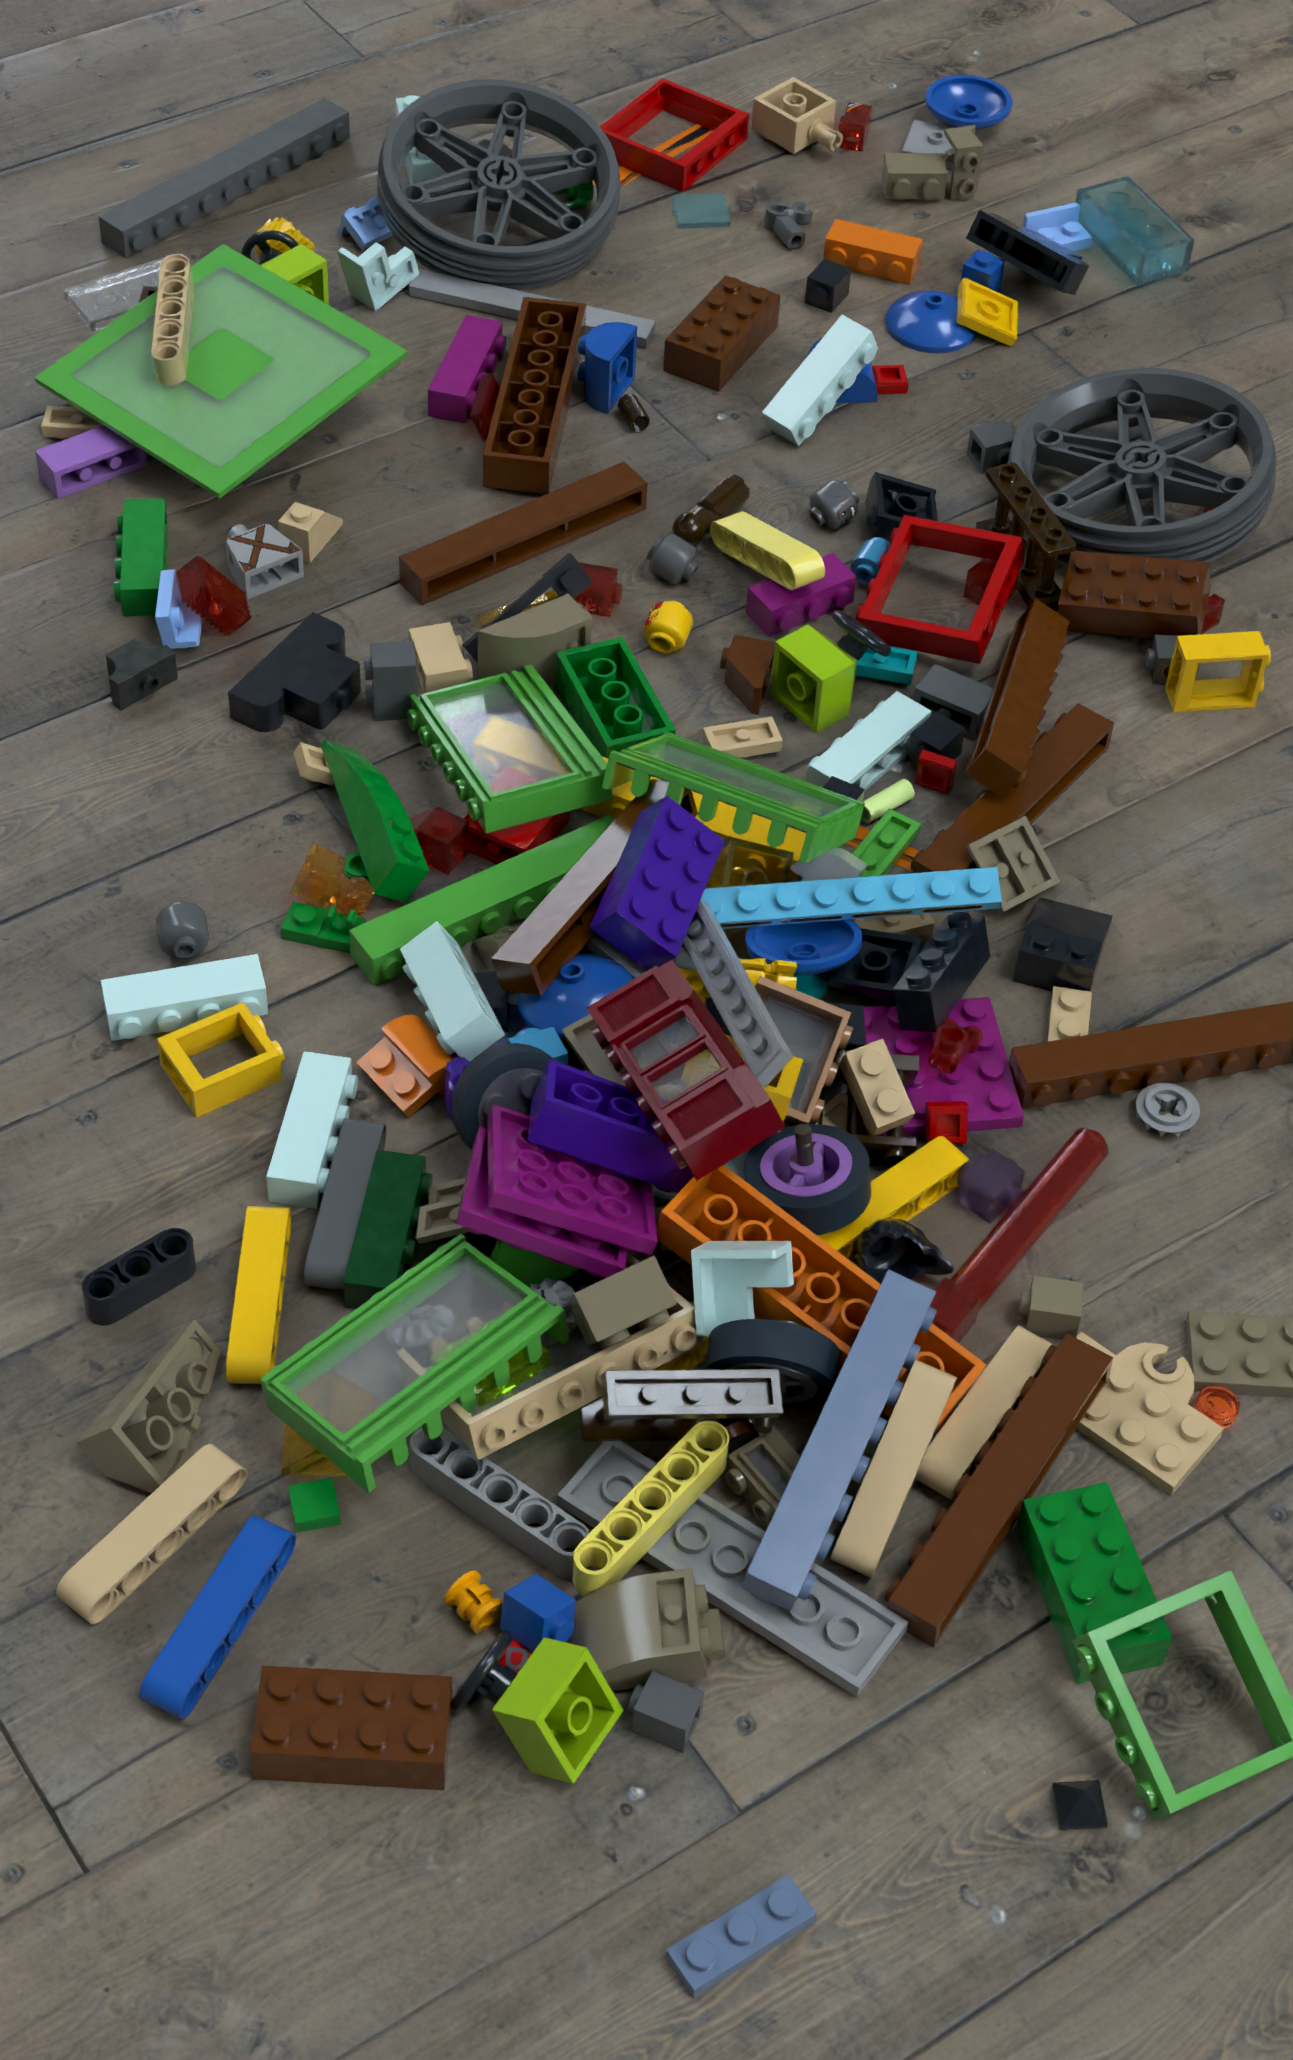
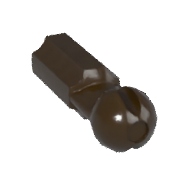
[672,474,750,545]

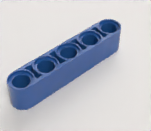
[139,1515,297,1719]

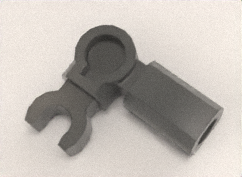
[763,202,813,250]

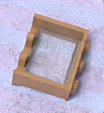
[754,976,853,1126]

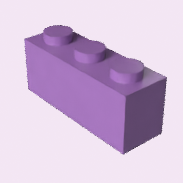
[35,425,147,499]

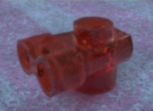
[928,1018,983,1074]

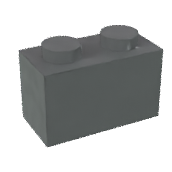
[364,641,417,721]
[914,664,993,741]

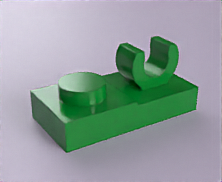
[281,902,366,953]

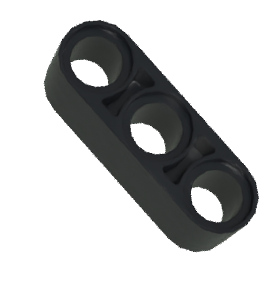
[82,1228,196,1326]

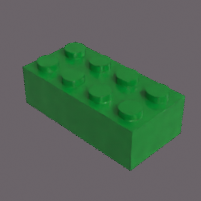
[556,637,676,759]
[1016,1482,1172,1684]

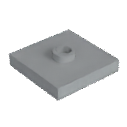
[902,120,956,170]

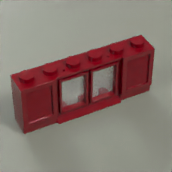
[587,960,785,1181]

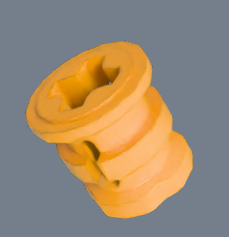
[443,1570,503,1634]

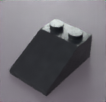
[1013,897,1113,992]

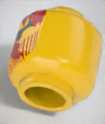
[643,600,693,654]

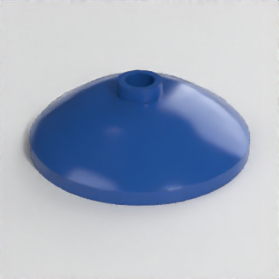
[925,75,1013,130]
[886,290,978,353]
[745,919,862,976]
[517,953,633,1040]

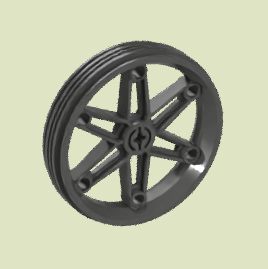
[377,79,621,290]
[1008,368,1276,564]

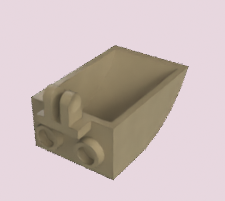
[478,594,593,687]
[566,1568,726,1691]

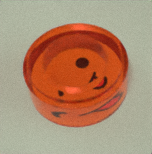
[1194,1386,1240,1430]

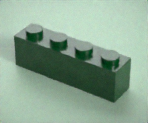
[343,1150,433,1309]

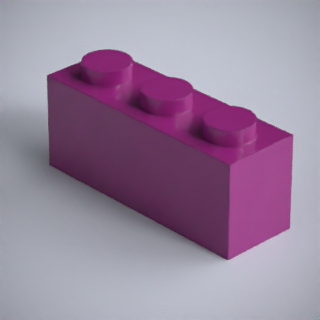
[746,553,857,637]

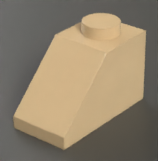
[278,502,343,563]

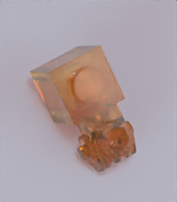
[290,843,374,916]

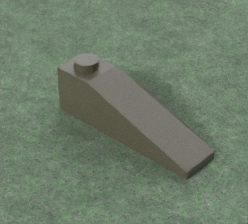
[76,1318,221,1493]

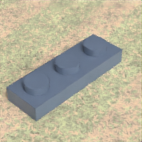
[666,1875,817,1998]

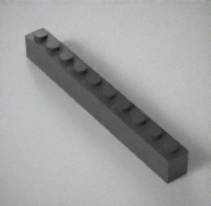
[98,98,350,258]

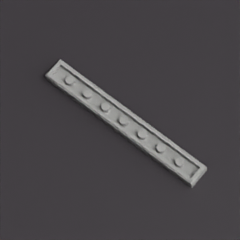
[409,269,656,348]
[683,898,793,1087]

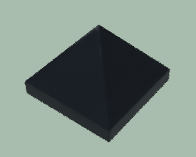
[1052,1780,1108,1830]

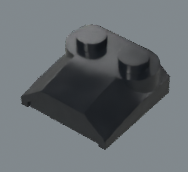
[865,472,938,540]
[829,928,922,1007]

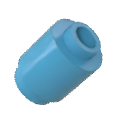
[850,537,890,586]

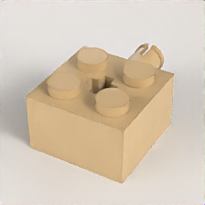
[751,77,843,154]

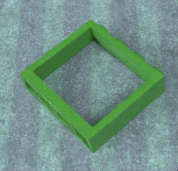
[1072,1570,1293,1819]

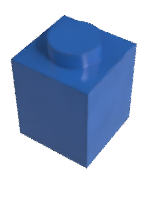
[961,250,1005,293]
[500,1574,576,1652]

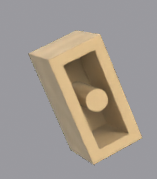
[409,622,473,693]
[839,1038,915,1136]

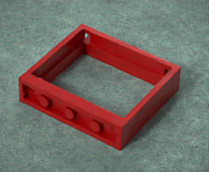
[599,78,749,192]
[856,515,1024,664]

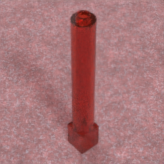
[930,1128,1109,1343]

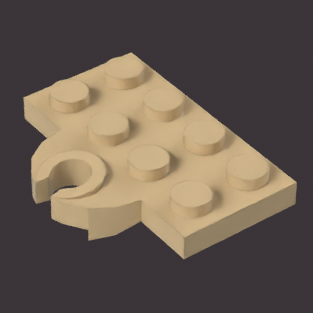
[1076,1332,1224,1496]

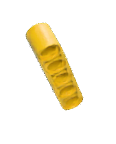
[226,1206,291,1384]

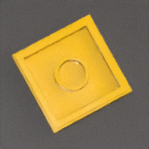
[957,278,1018,347]

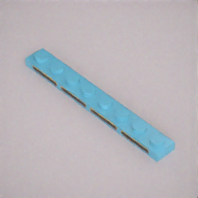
[701,867,1002,929]

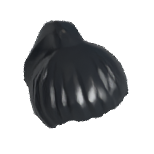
[854,1219,954,1284]

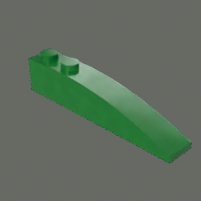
[321,740,429,903]

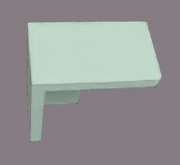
[337,242,419,312]
[691,1241,794,1337]

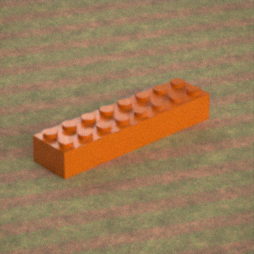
[656,1165,987,1438]

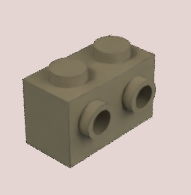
[882,153,947,201]

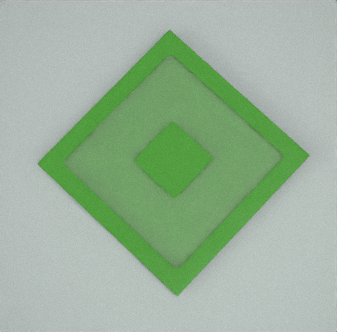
[34,244,408,499]

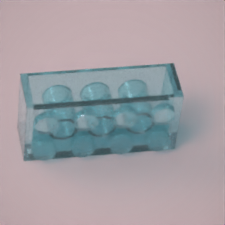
[1075,176,1194,286]

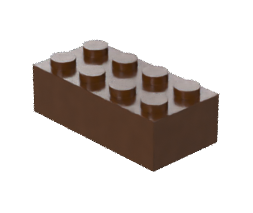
[663,275,781,392]
[1058,551,1211,639]
[250,1665,453,1790]

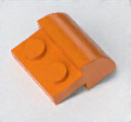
[356,1014,460,1118]

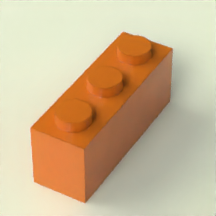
[823,219,923,285]

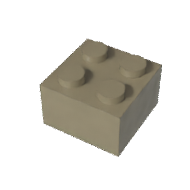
[565,1256,677,1349]

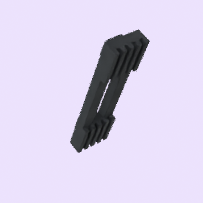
[462,553,594,664]

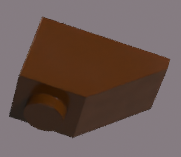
[720,634,775,715]

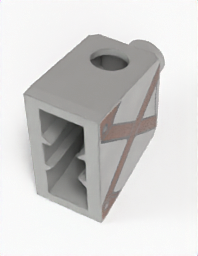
[225,524,304,600]

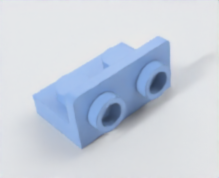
[337,196,393,250]
[1023,203,1092,251]
[155,569,204,649]

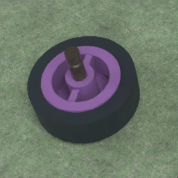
[744,1124,871,1235]

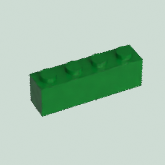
[114,498,168,616]

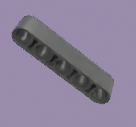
[304,1118,386,1291]

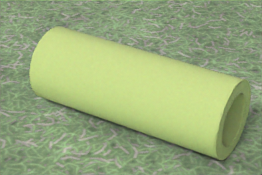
[861,779,915,823]

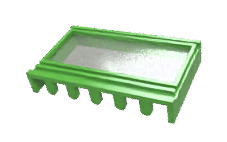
[407,664,613,833]
[602,731,865,863]
[260,1234,569,1493]

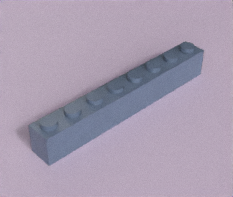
[741,1269,937,1611]

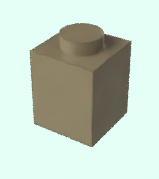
[1018,1275,1084,1339]

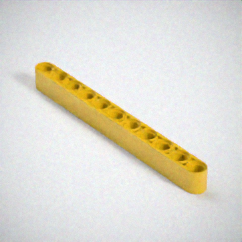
[653,1136,974,1370]

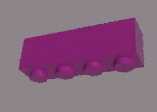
[428,315,507,423]

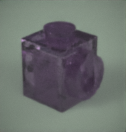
[957,1149,1025,1224]

